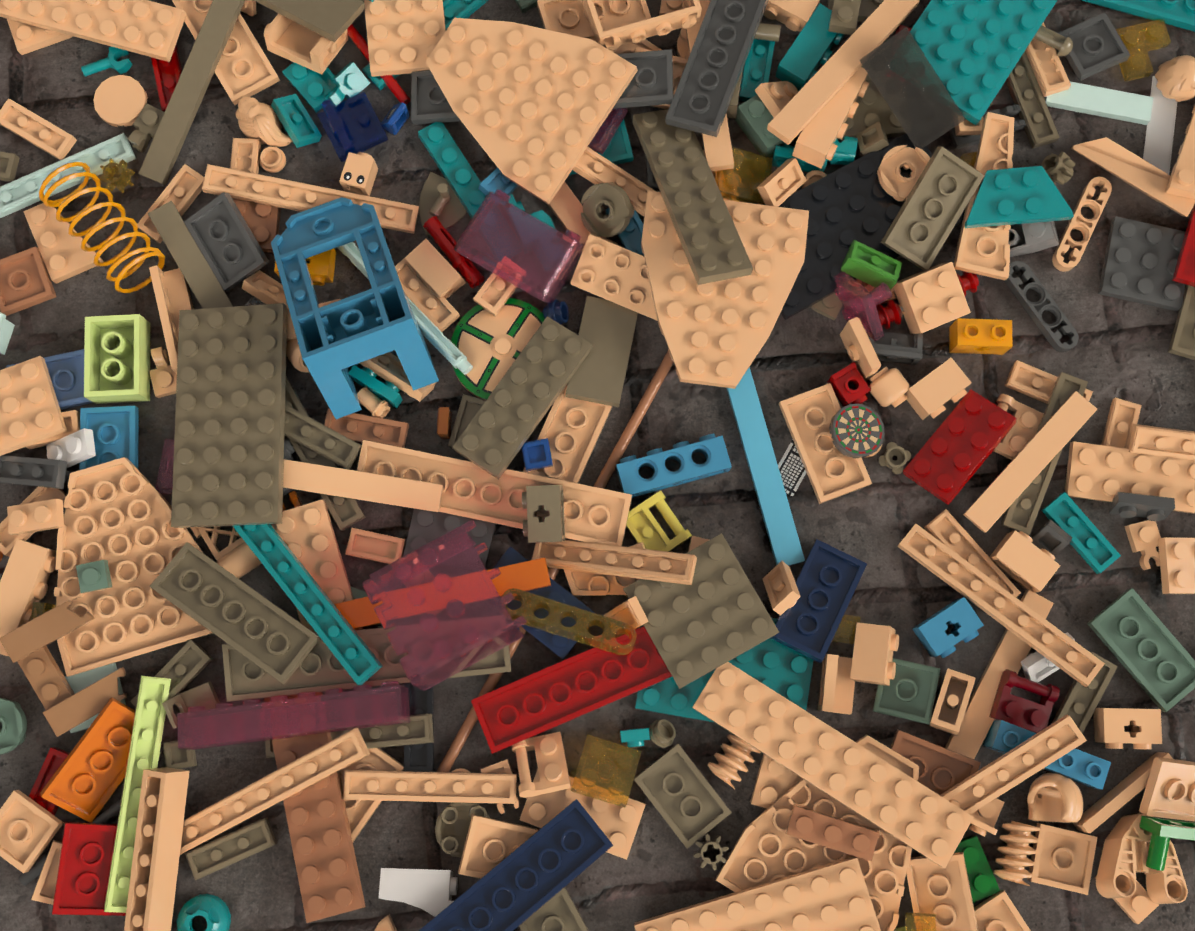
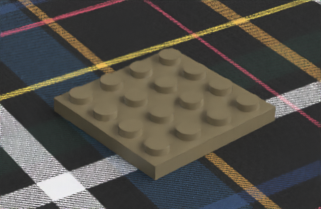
[623,533,779,689]

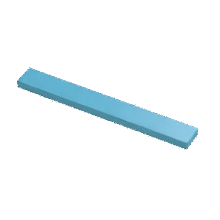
[726,367,805,566]

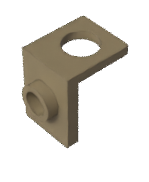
[162,681,221,729]

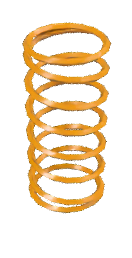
[39,162,165,293]

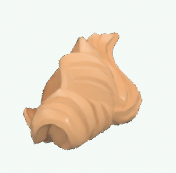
[235,96,292,147]

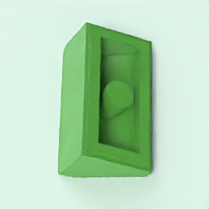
[841,240,902,293]

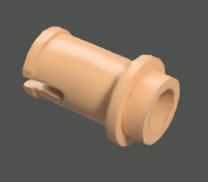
[357,387,390,418]

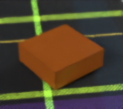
[437,407,452,439]

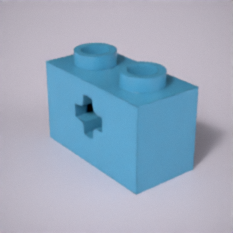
[912,597,984,658]

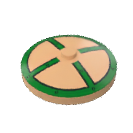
[451,298,545,400]

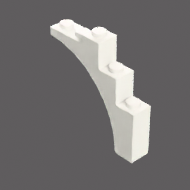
[379,868,458,917]

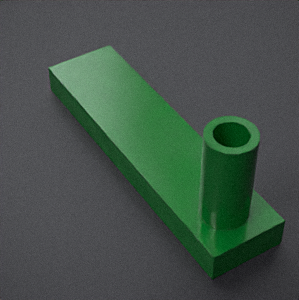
[1140,816,1195,871]

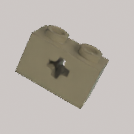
[522,485,565,543]

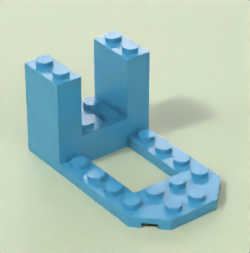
[271,197,439,419]

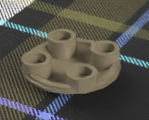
[435,802,490,858]

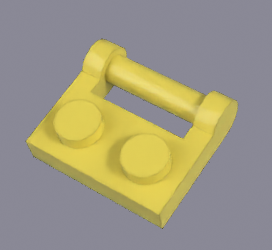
[626,491,692,552]

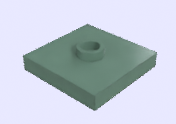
[873,658,941,725]

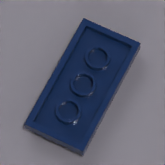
[771,539,867,663]
[488,547,598,660]

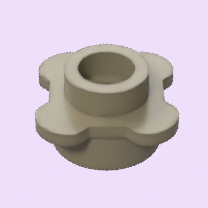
[878,442,911,474]

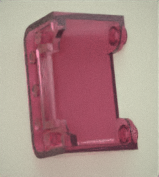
[454,189,585,303]

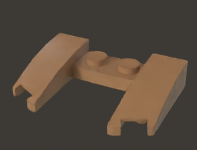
[0,600,127,737]

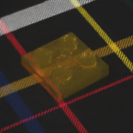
[716,147,772,205]
[571,734,641,808]

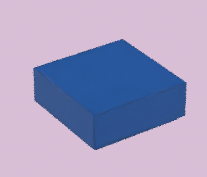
[522,438,553,471]

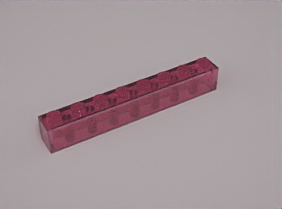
[177,681,410,750]

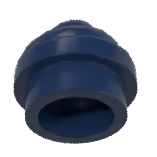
[542,299,569,325]

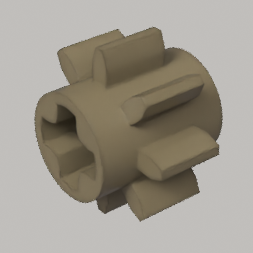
[1041,151,1076,185]
[693,833,729,871]

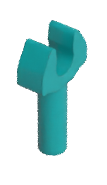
[81,47,133,77]

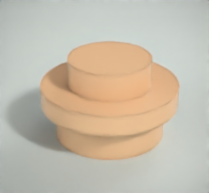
[259,147,286,173]

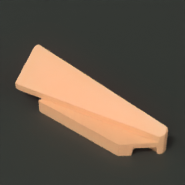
[1070,137,1195,217]

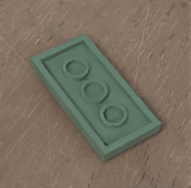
[1087,588,1195,712]

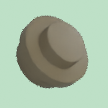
[649,719,676,748]

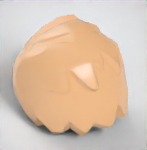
[1155,55,1195,102]

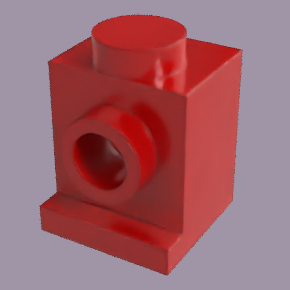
[827,362,871,407]

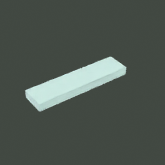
[1044,82,1154,125]

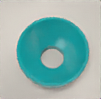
[177,894,231,931]

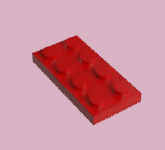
[903,389,1017,505]

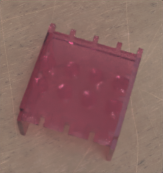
[362,520,527,691]

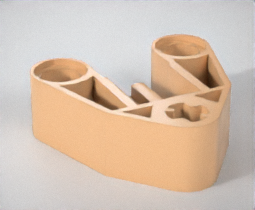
[1096,813,1188,904]

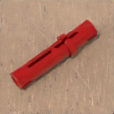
[423,216,485,288]

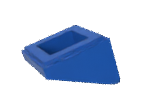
[380,102,410,136]

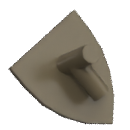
[419,172,467,236]

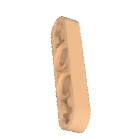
[1052,177,1112,272]

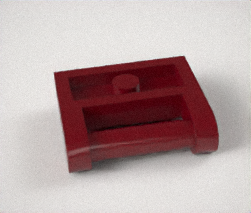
[989,669,1060,733]

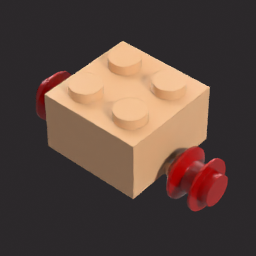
[874,262,979,334]

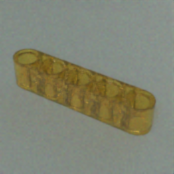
[501,588,637,655]

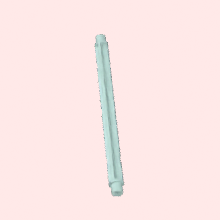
[337,242,473,375]

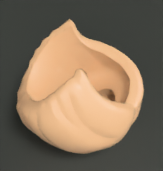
[1027,773,1083,823]

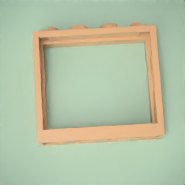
[582,0,702,50]

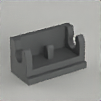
[865,328,923,365]

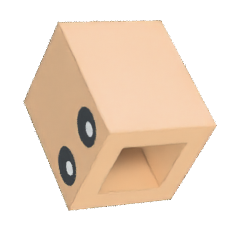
[339,152,378,196]

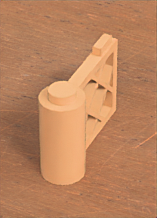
[190,526,262,579]

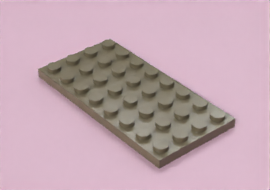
[171,303,287,528]

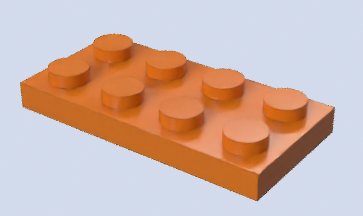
[40,697,135,823]

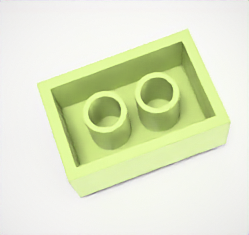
[84,314,150,404]

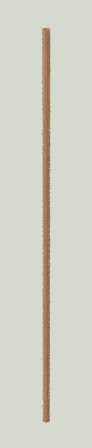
[436,351,674,772]

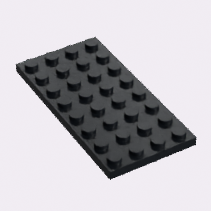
[779,128,965,320]

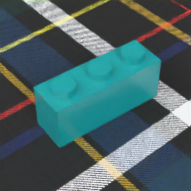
[775,4,845,91]

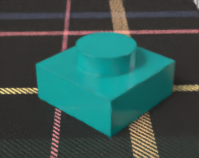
[620,728,650,747]

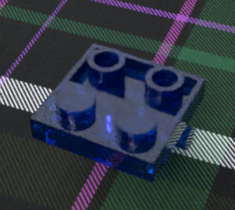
[317,92,388,162]

